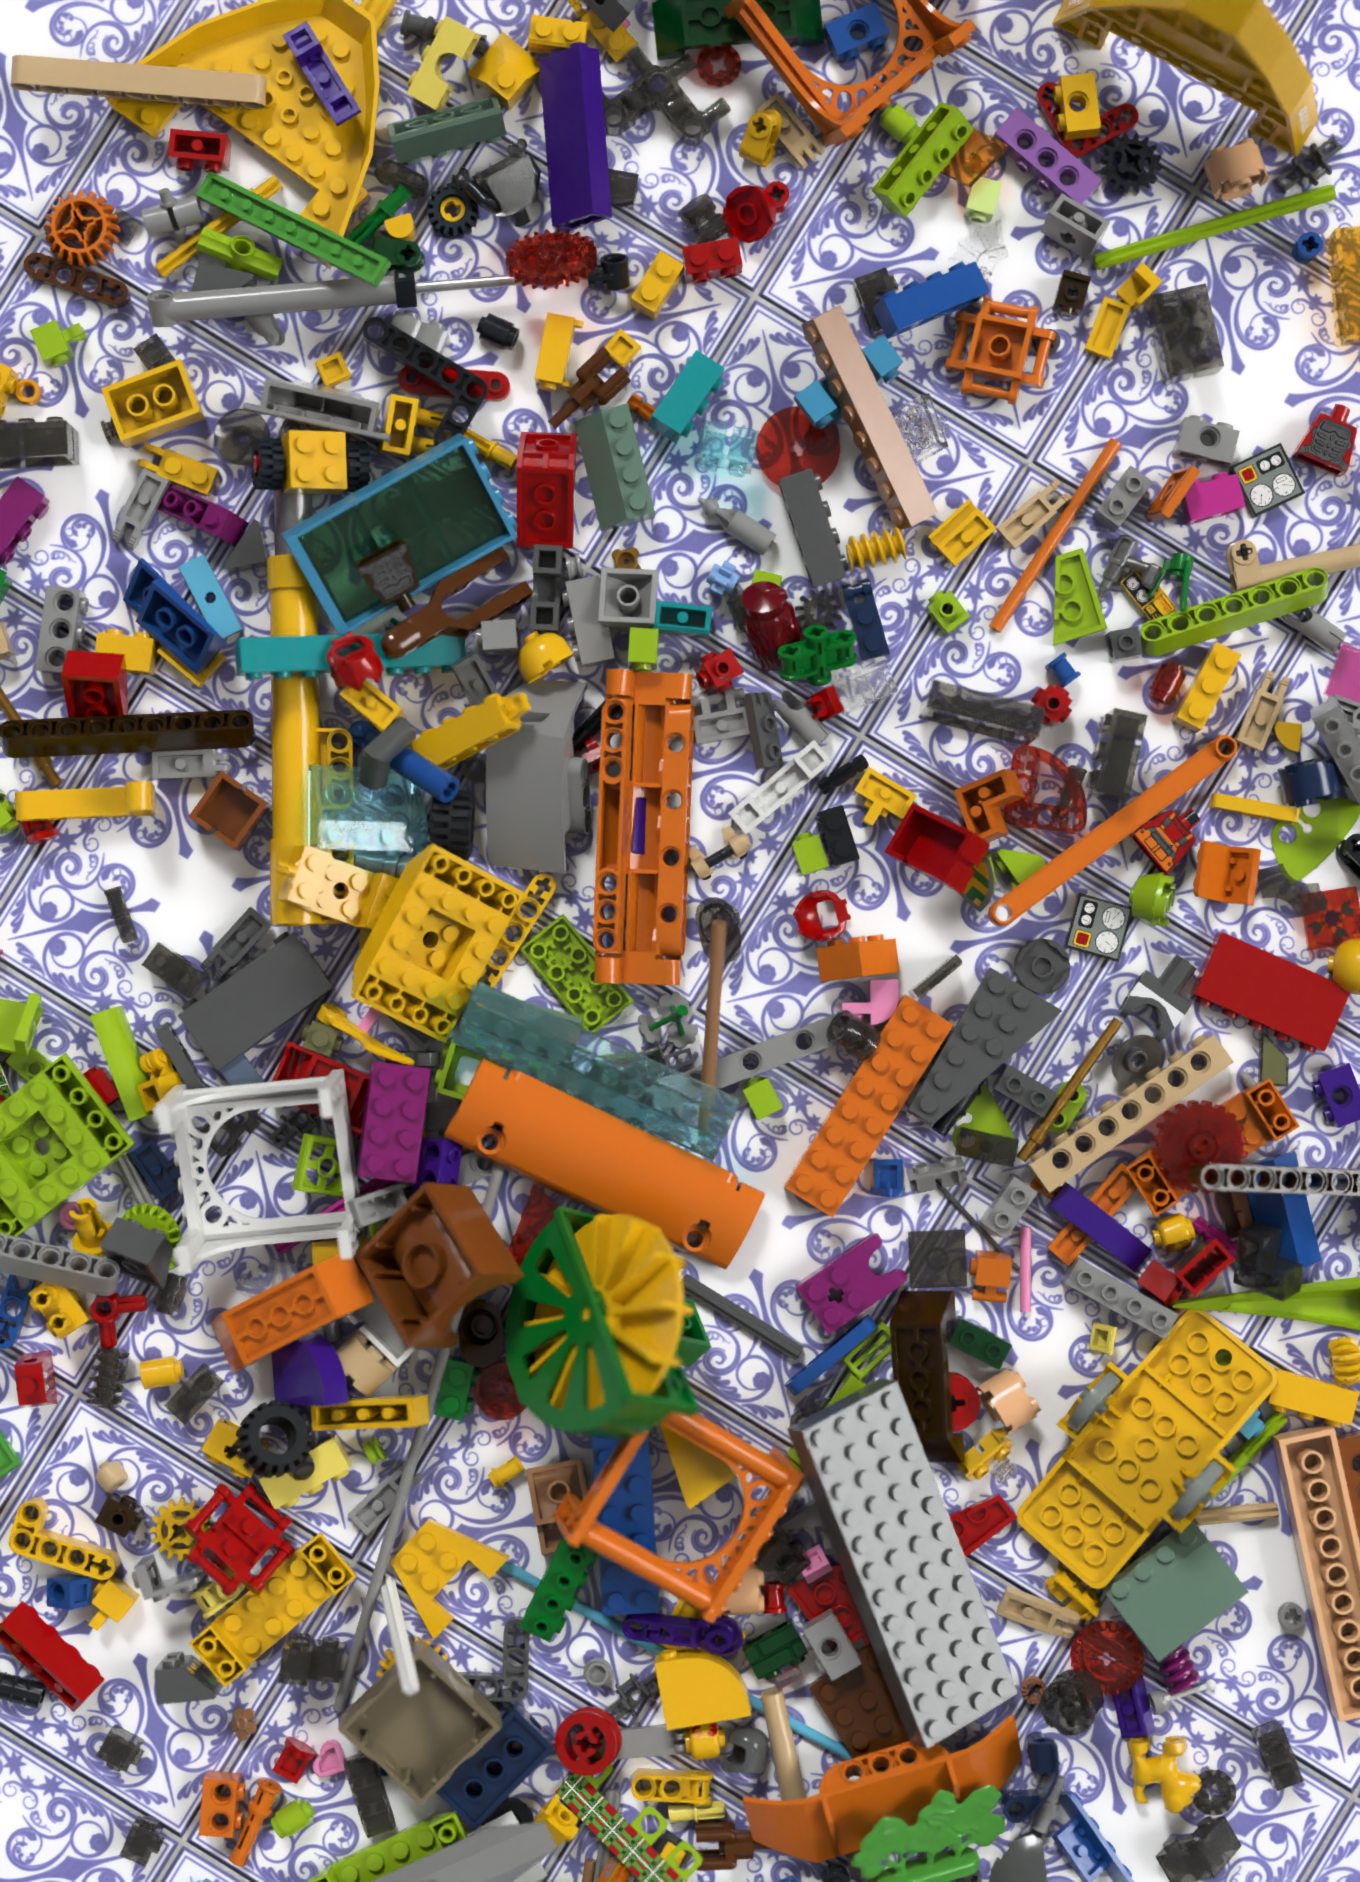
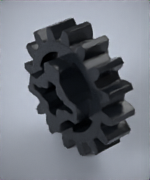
[1099,133,1162,196]

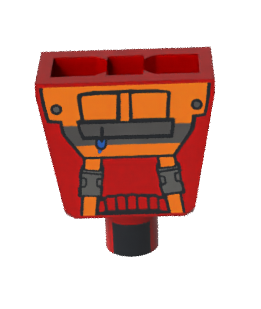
[1129,808,1201,874]

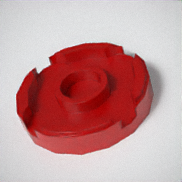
[722,185,777,243]

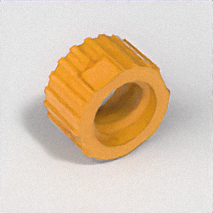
[15,379,42,406]

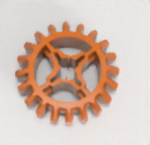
[43,190,121,268]

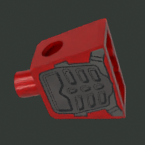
[1291,404,1357,477]
[1173,1238,1235,1296]

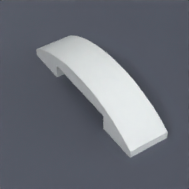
[728,740,832,834]

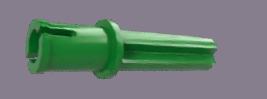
[344,184,412,246]

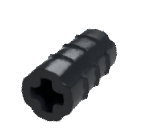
[0,1672,47,1709]

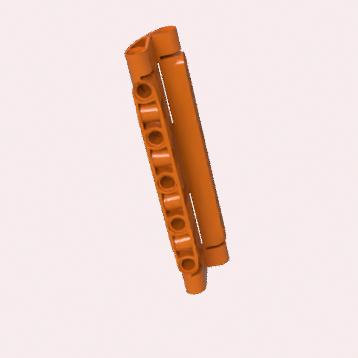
[593,669,695,986]

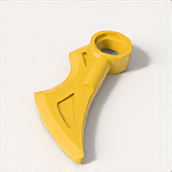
[316,1002,414,1066]

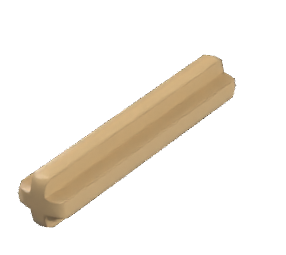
[1194,1502,1279,1526]

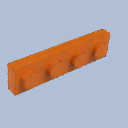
[1046,1162,1137,1266]

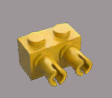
[377,394,443,458]
[28,1282,93,1340]

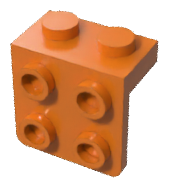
[1193,840,1261,906]

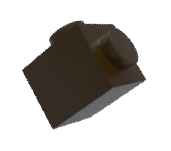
[95,1492,143,1538]

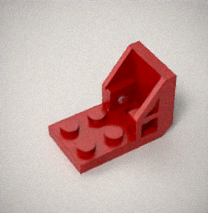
[517,432,577,549]

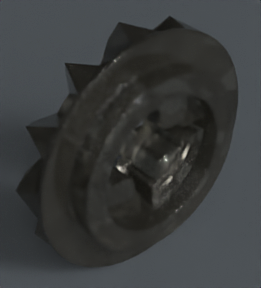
[1193,1769,1236,1816]

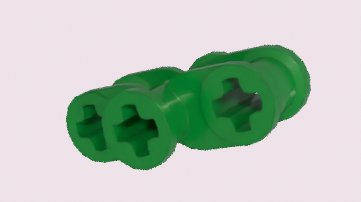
[777,625,858,686]

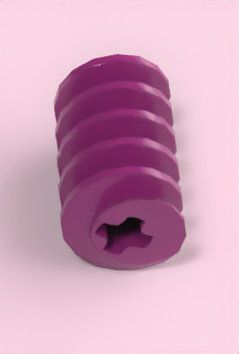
[1154,1643,1200,1694]

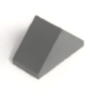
[223,519,269,573]

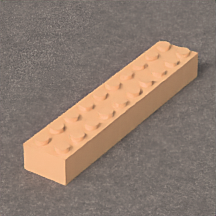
[1272,1424,1360,1722]

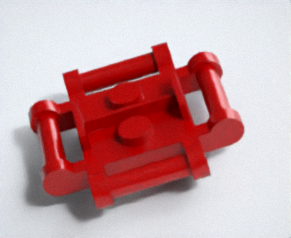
[183,1482,295,1597]

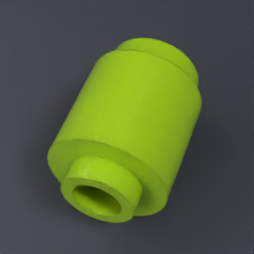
[879,103,920,145]
[271,1797,315,1839]

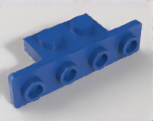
[1052,1791,1134,1882]

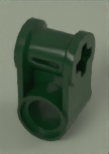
[371,236,425,272]

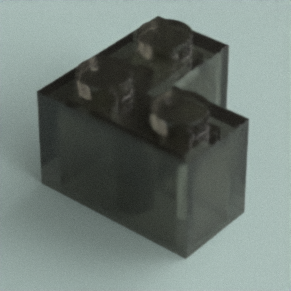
[1233,1221,1304,1302]
[278,1633,346,1686]
[1155,1816,1242,1882]

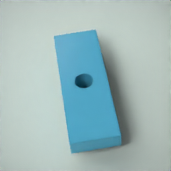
[179,554,243,640]

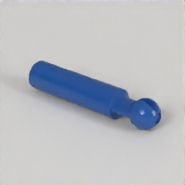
[348,720,460,803]

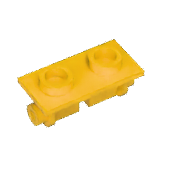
[956,1428,1014,1482]
[1044,1564,1101,1621]

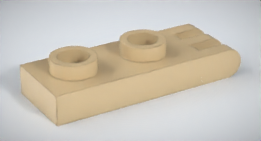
[755,93,825,170]

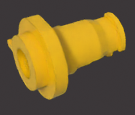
[69,1198,112,1258]

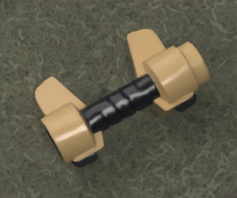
[689,827,753,880]

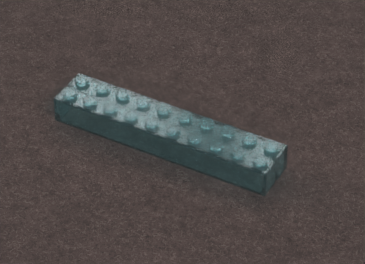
[452,981,741,1161]

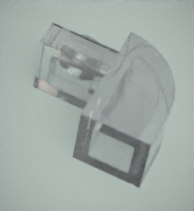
[236,1259,302,1298]

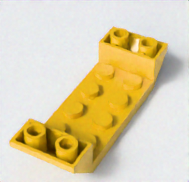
[189,1532,357,1687]

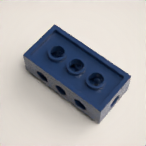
[436,1702,556,1831]

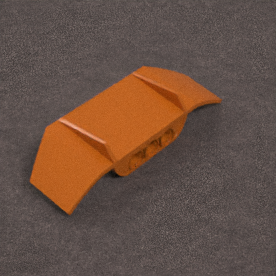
[743,1714,1022,1863]

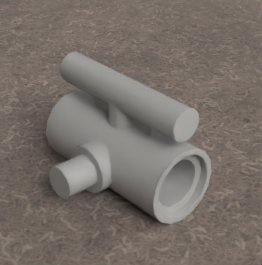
[141,188,204,244]

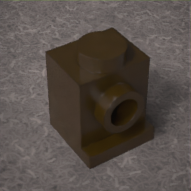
[1052,269,1091,317]

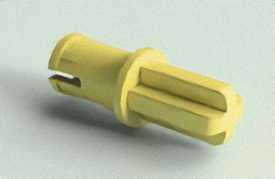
[668,1800,725,1823]

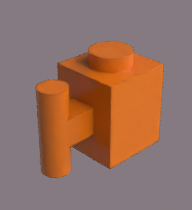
[969,1250,1012,1303]

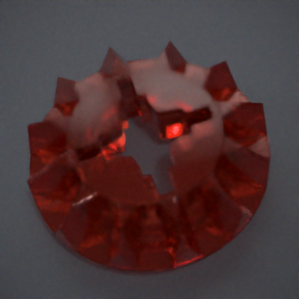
[697,45,741,89]

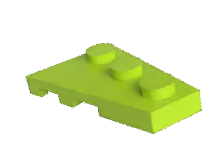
[1053,548,1108,646]

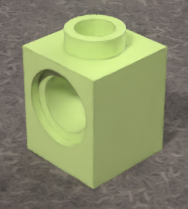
[964,175,1002,224]

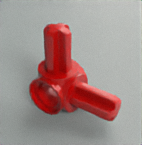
[90,1292,147,1348]

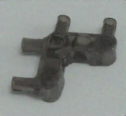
[602,46,731,146]

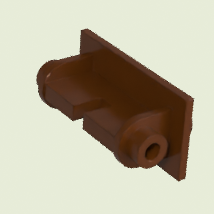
[1214,1179,1256,1239]

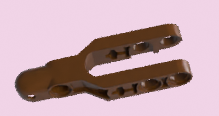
[380,546,533,659]

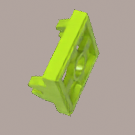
[291,1133,357,1198]

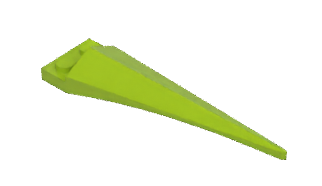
[1171,1277,1360,1330]

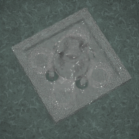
[891,393,949,465]

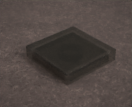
[907,1229,967,1288]

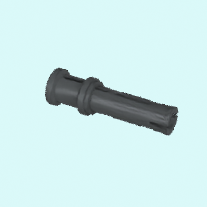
[400,9,487,53]

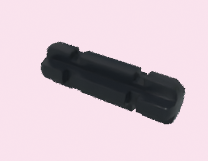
[817,754,869,795]

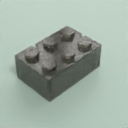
[1145,283,1224,385]
[0,416,80,469]
[1085,708,1148,803]

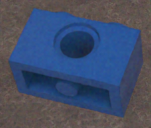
[823,1,889,64]

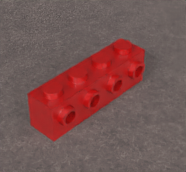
[0,1601,105,1712]

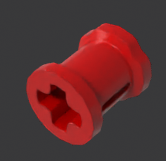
[765,181,789,214]
[761,1581,787,1614]

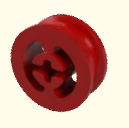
[555,1707,622,1776]

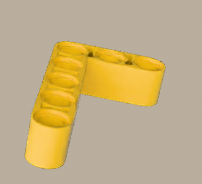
[15,781,157,821]

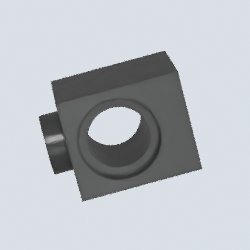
[1105,626,1143,663]

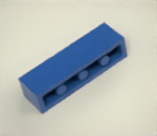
[873,261,990,339]

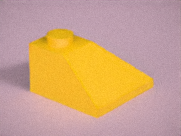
[467,32,540,111]

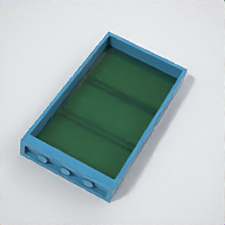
[281,433,518,635]

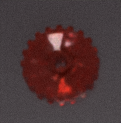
[1151,1100,1248,1193]

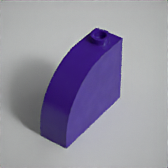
[271,1332,348,1406]

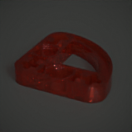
[1004,745,1087,834]

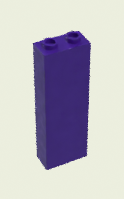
[539,42,612,231]

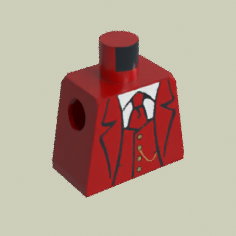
[14,1350,58,1408]

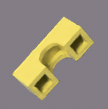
[407,16,481,111]
[259,1434,353,1510]

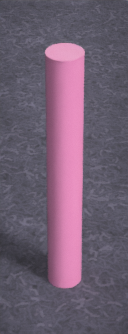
[1020,1226,1031,1312]

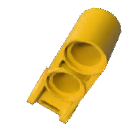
[630,1768,714,1805]

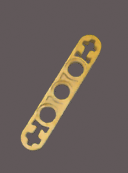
[476,873,557,991]

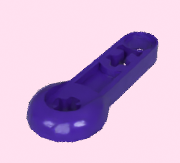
[622,1613,743,1656]

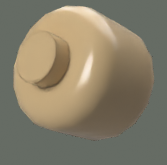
[95,1461,128,1492]

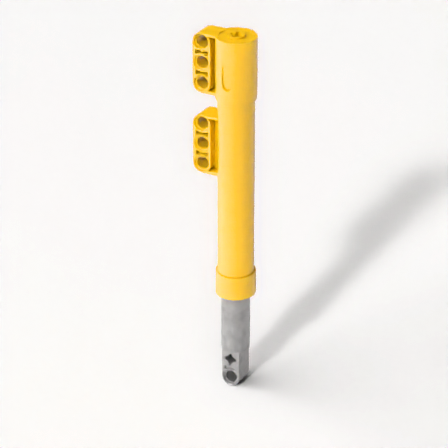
[267,419,354,926]

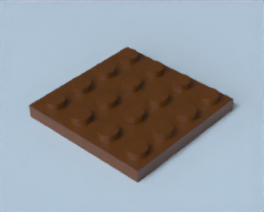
[807,1643,909,1772]

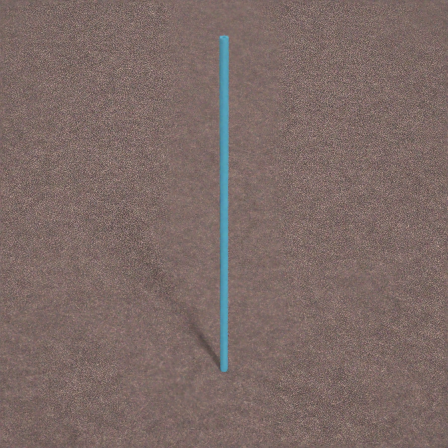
[499,1561,854,1760]

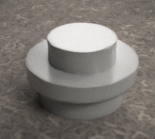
[583,1657,612,1687]

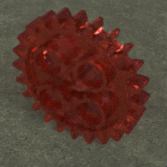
[505,229,597,290]

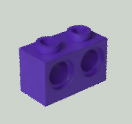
[412,1137,463,1194]

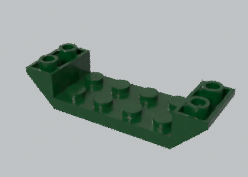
[652,0,824,60]

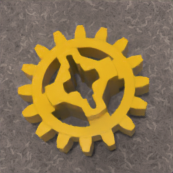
[150,1497,212,1561]

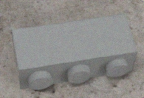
[561,575,616,668]

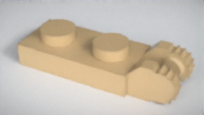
[996,479,1072,550]
[1235,669,1290,752]
[996,1585,1081,1639]

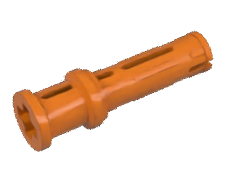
[229,1778,282,1867]

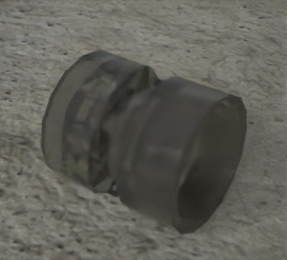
[678,193,730,244]
[826,1010,880,1061]

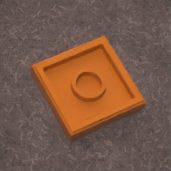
[1144,466,1201,522]

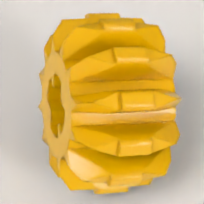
[1327,1336,1360,1386]

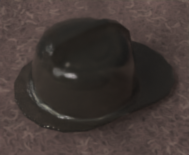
[695,897,741,964]

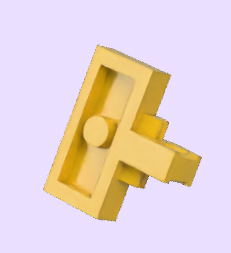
[853,767,917,827]

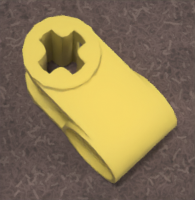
[189,1573,245,1620]

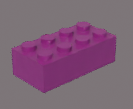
[356,1061,431,1183]

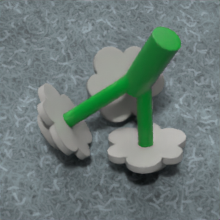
[638,992,698,1049]

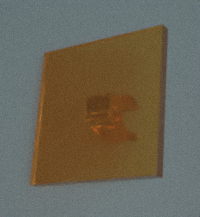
[941,128,1009,188]

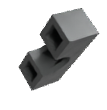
[529,544,564,635]

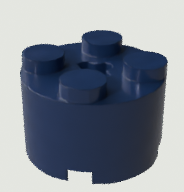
[1277,756,1341,807]

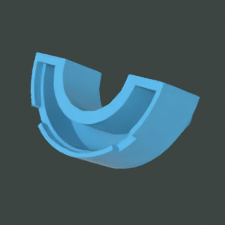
[793,335,903,429]

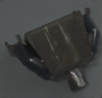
[451,138,541,227]

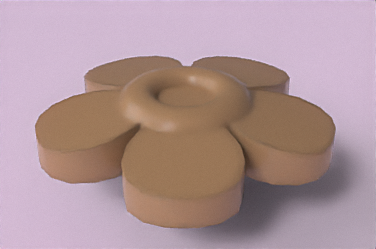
[230,1707,257,1741]

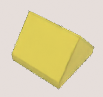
[1089,1322,1118,1355]

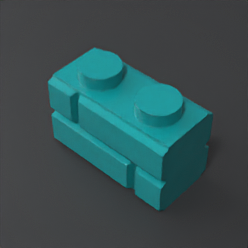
[653,600,712,638]

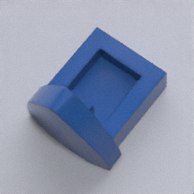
[871,1159,905,1197]

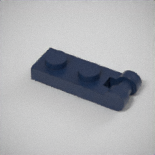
[841,578,890,662]

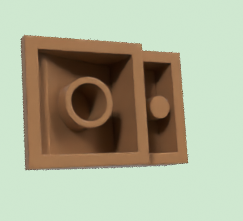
[526,1458,589,1555]

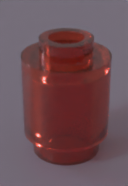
[1149,661,1187,705]

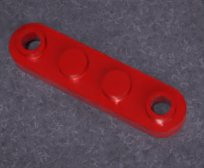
[398,365,511,402]

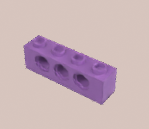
[992,107,1102,205]

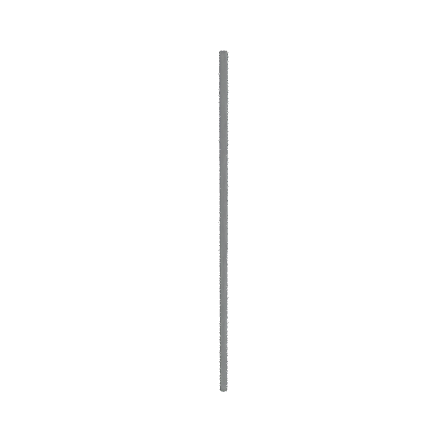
[333,1169,504,1712]

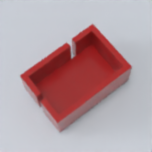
[884,803,990,894]

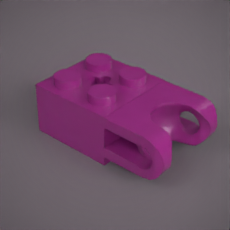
[795,1233,908,1335]

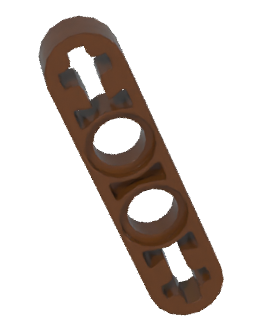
[23,252,131,308]

